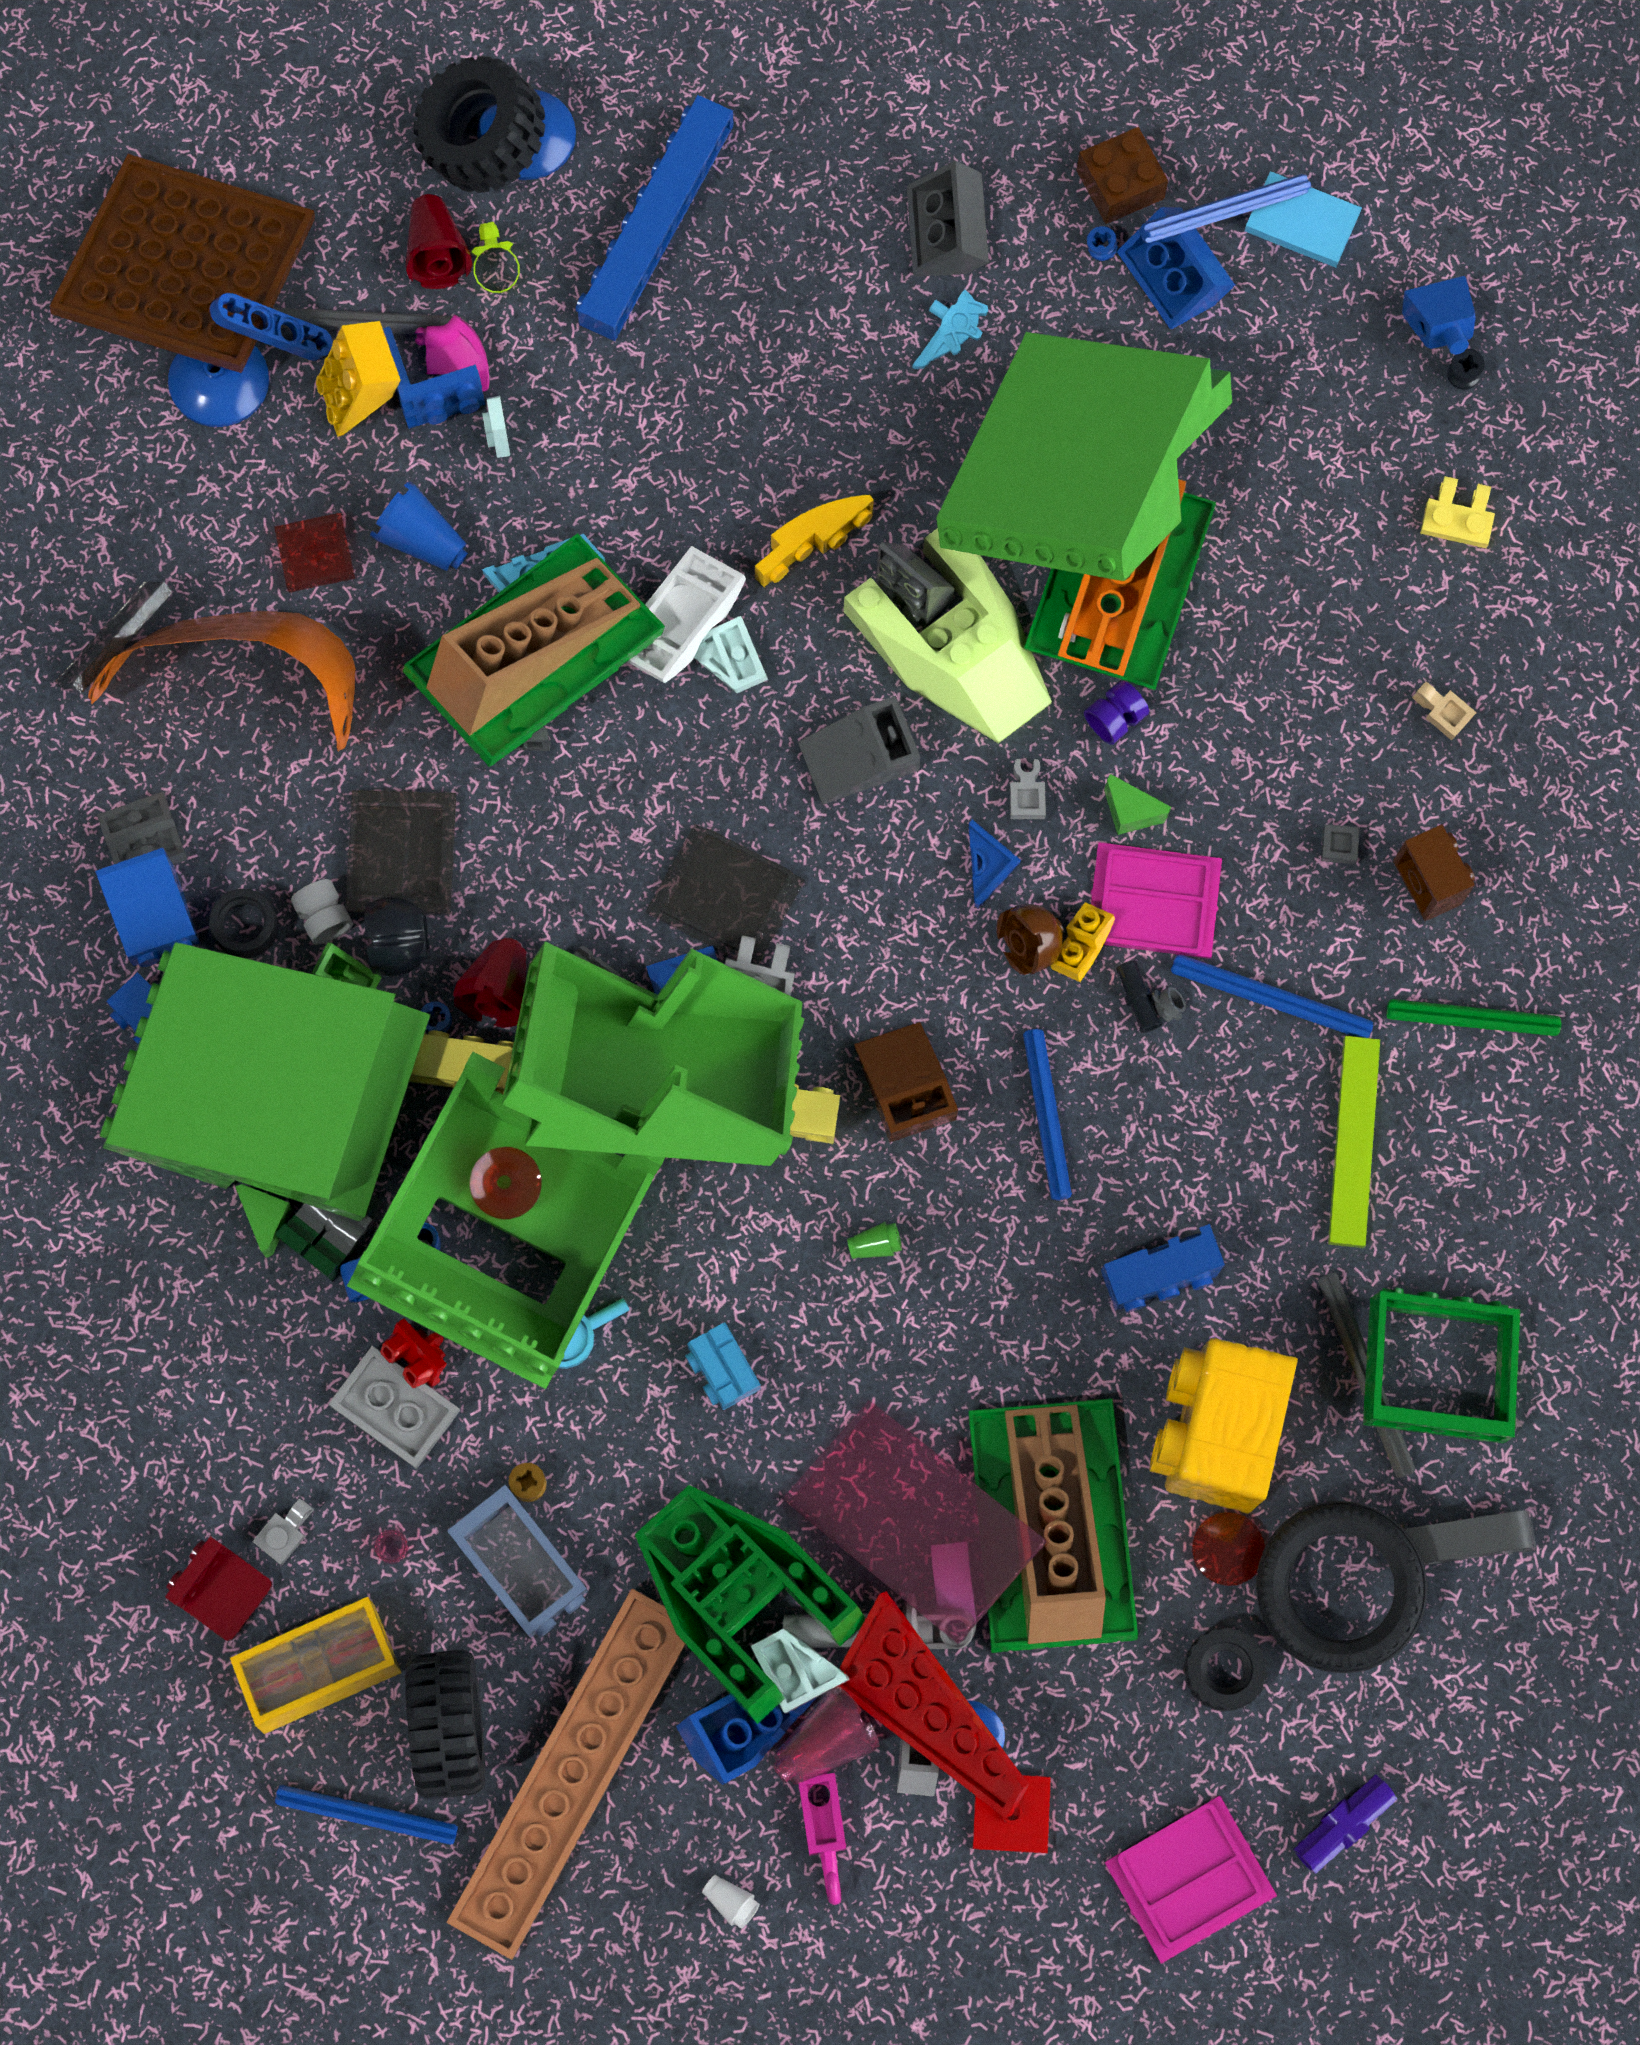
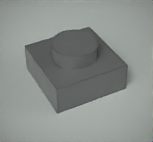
[1321,824,1359,864]

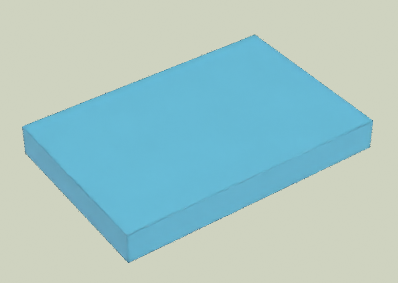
[1245,171,1362,268]

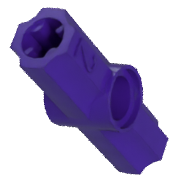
[1292,1774,1397,1874]

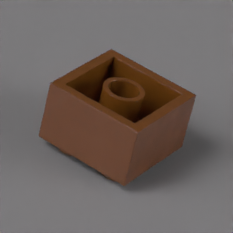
[1076,127,1168,224]
[1393,824,1475,921]

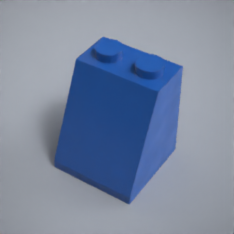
[95,848,200,967]

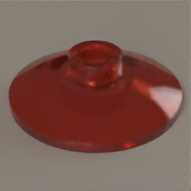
[469,1147,542,1219]

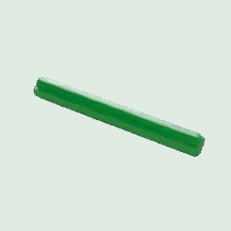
[1386,999,1561,1036]

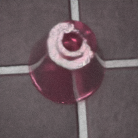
[773,1687,880,1785]

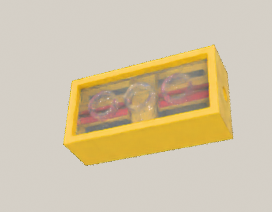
[230,1597,402,1734]

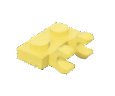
[1420,476,1495,548]

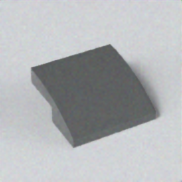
[97,791,188,865]

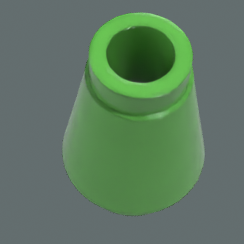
[847,1221,902,1259]

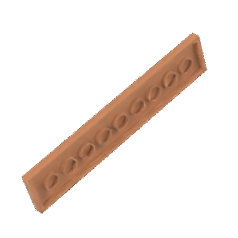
[446,1589,685,1960]

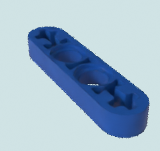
[210,293,333,361]

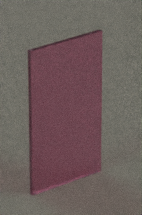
[783,1400,1046,1645]

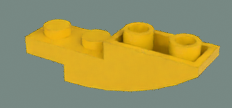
[755,495,874,587]

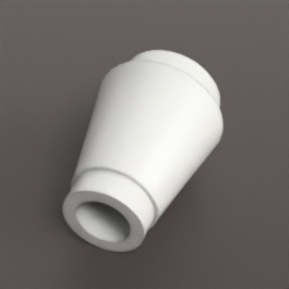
[702,1875,760,1929]

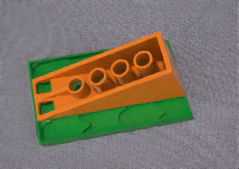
[1024,479,1216,691]

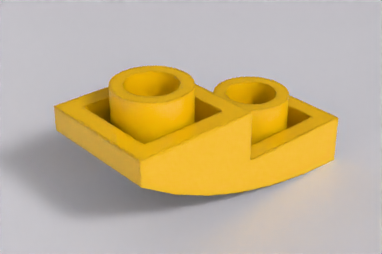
[1050,902,1115,982]

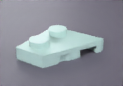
[482,396,510,458]
[694,616,768,693]
[751,1629,850,1713]

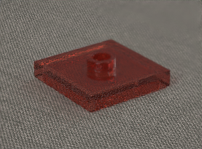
[274,512,356,593]

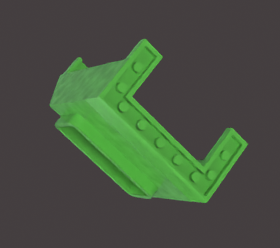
[347,1052,666,1389]

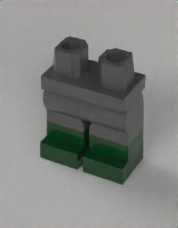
[275,1194,384,1282]

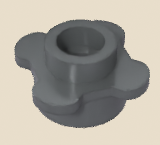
[1152,987,1186,1022]

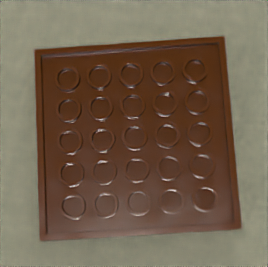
[49,154,315,373]

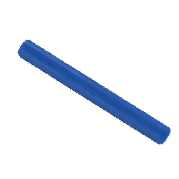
[1023,1029,1072,1201]
[275,1785,458,1845]

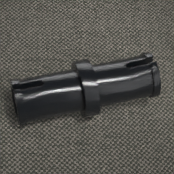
[1116,961,1162,1033]

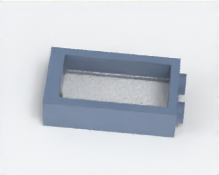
[447,1485,588,1638]

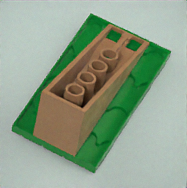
[403,533,665,767]
[968,1399,1138,1653]

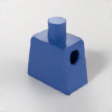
[1402,276,1476,355]

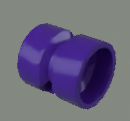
[1084,680,1150,745]

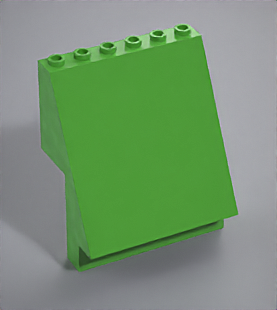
[937,332,1232,581]
[99,942,431,1221]
[502,942,804,1166]

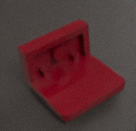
[165,1536,272,1641]

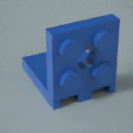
[383,326,485,429]

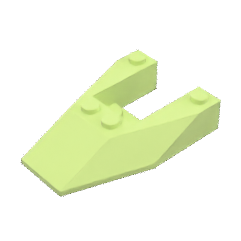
[844,528,1052,743]

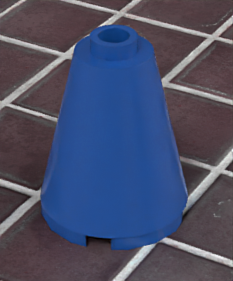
[370,481,468,571]

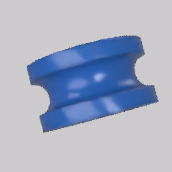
[1087,226,1118,261]
[421,1002,452,1033]

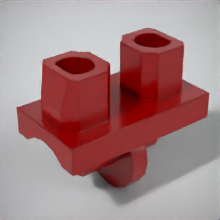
[380,1318,447,1388]

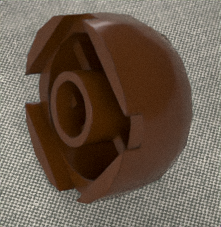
[997,903,1063,975]

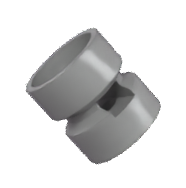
[291,879,353,945]

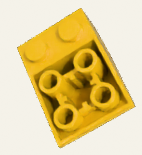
[316,321,401,437]

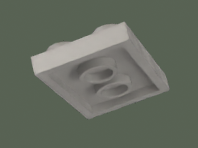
[328,1346,460,1469]

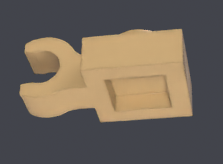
[1412,682,1476,740]

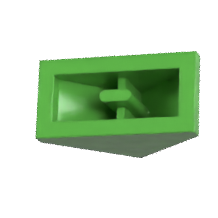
[1104,774,1171,835]
[312,942,382,989]
[235,1184,293,1258]

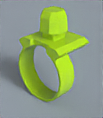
[471,222,520,293]

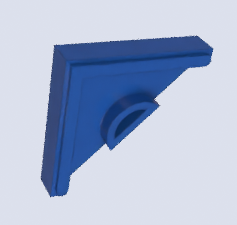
[968,819,1021,909]

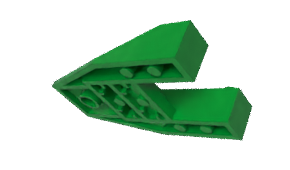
[635,1485,866,1724]

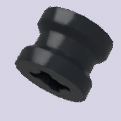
[1447,348,1485,390]

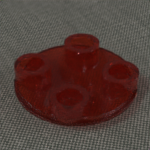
[1192,1512,1265,1586]

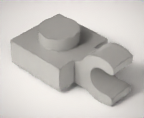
[252,1499,314,1565]

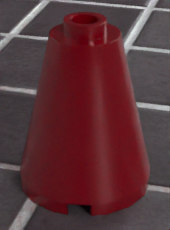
[405,194,473,289]

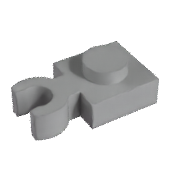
[1010,759,1046,819]

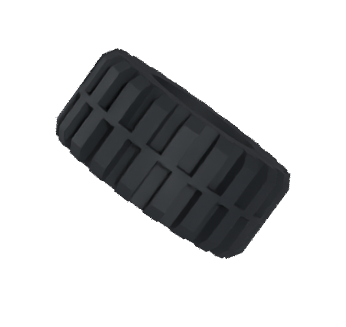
[413,56,545,193]
[405,1649,485,1800]

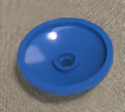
[477,89,576,180]
[168,346,269,427]

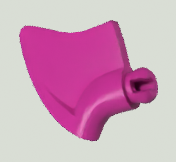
[415,314,489,392]

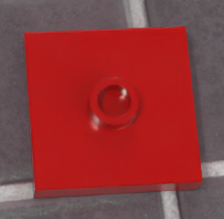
[972,1775,1051,1854]

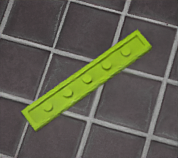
[1328,1036,1380,1248]

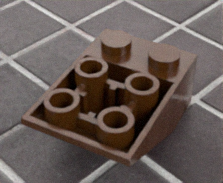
[854,1022,958,1143]

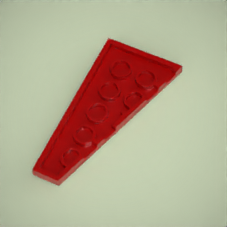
[835,1591,1029,1819]

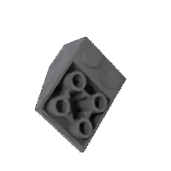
[876,542,955,628]
[798,696,921,805]

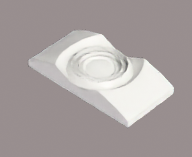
[627,546,746,683]

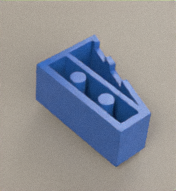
[1101,1224,1225,1313]

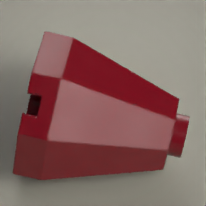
[453,938,526,1028]

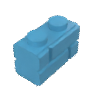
[685,1323,761,1410]

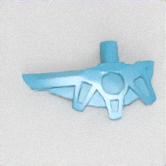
[912,290,988,369]

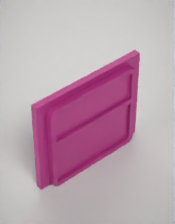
[1091,842,1222,959]
[1104,1796,1277,1964]

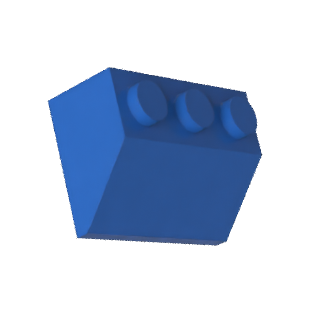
[1117,207,1235,329]

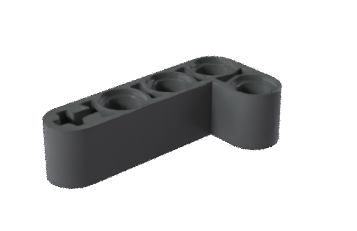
[1404,1511,1537,1566]

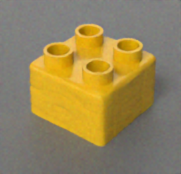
[1149,1338,1298,1514]

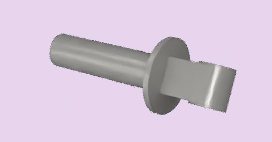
[783,1594,976,1649]

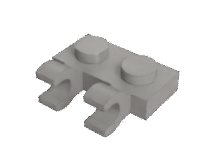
[725,935,795,996]

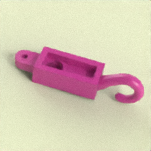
[798,1748,846,1905]

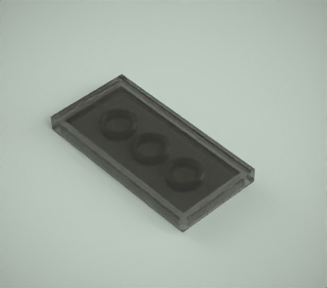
[55,581,172,693]

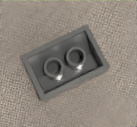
[907,160,989,277]

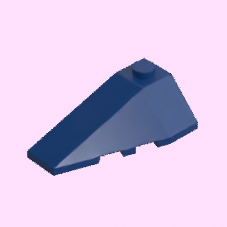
[676,1694,817,1785]

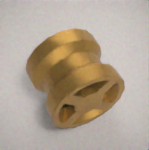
[509,1463,547,1502]

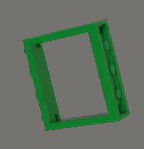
[1363,1287,1520,1443]

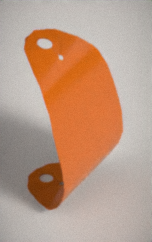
[88,611,356,752]

